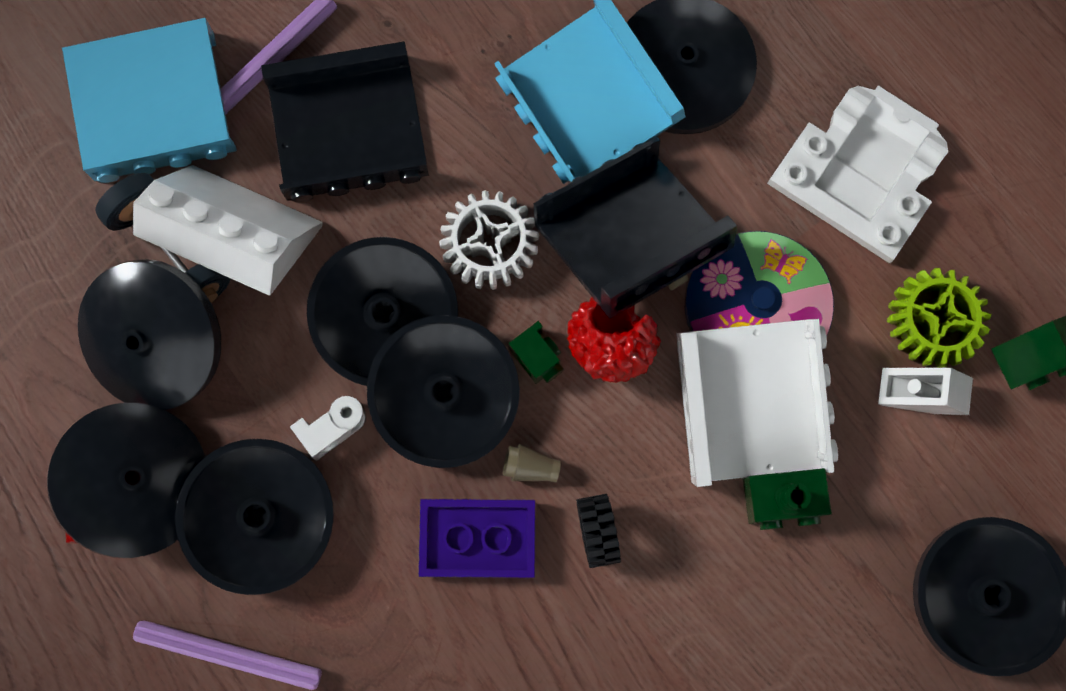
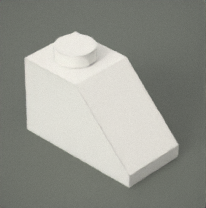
[878,368,973,415]

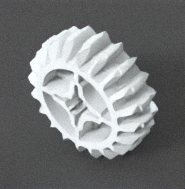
[439,190,539,290]

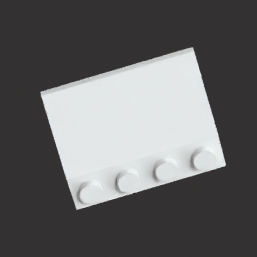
[133,165,322,296]

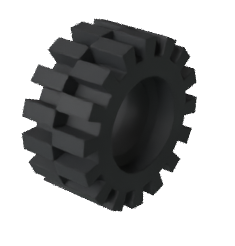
[576,494,621,568]

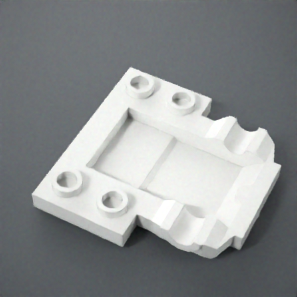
[767,86,948,263]

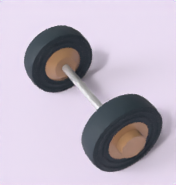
[95,173,231,303]

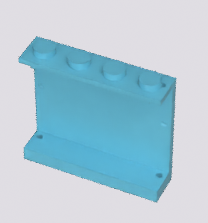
[494,0,686,184]
[62,18,237,183]

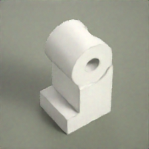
[290,396,366,461]

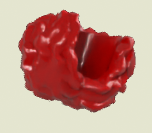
[567,297,661,383]

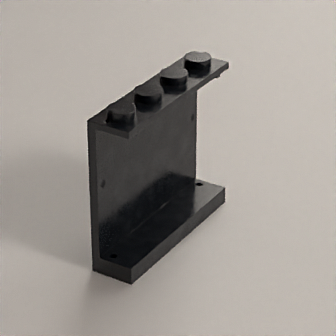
[261,41,429,202]
[533,136,737,319]

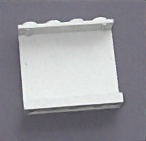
[676,319,838,487]

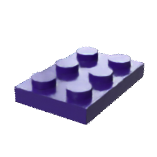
[419,499,535,578]

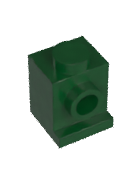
[508,321,564,384]

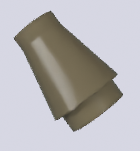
[503,444,561,483]

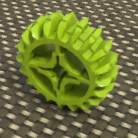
[887,268,992,368]

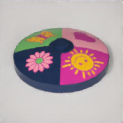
[684,231,834,336]

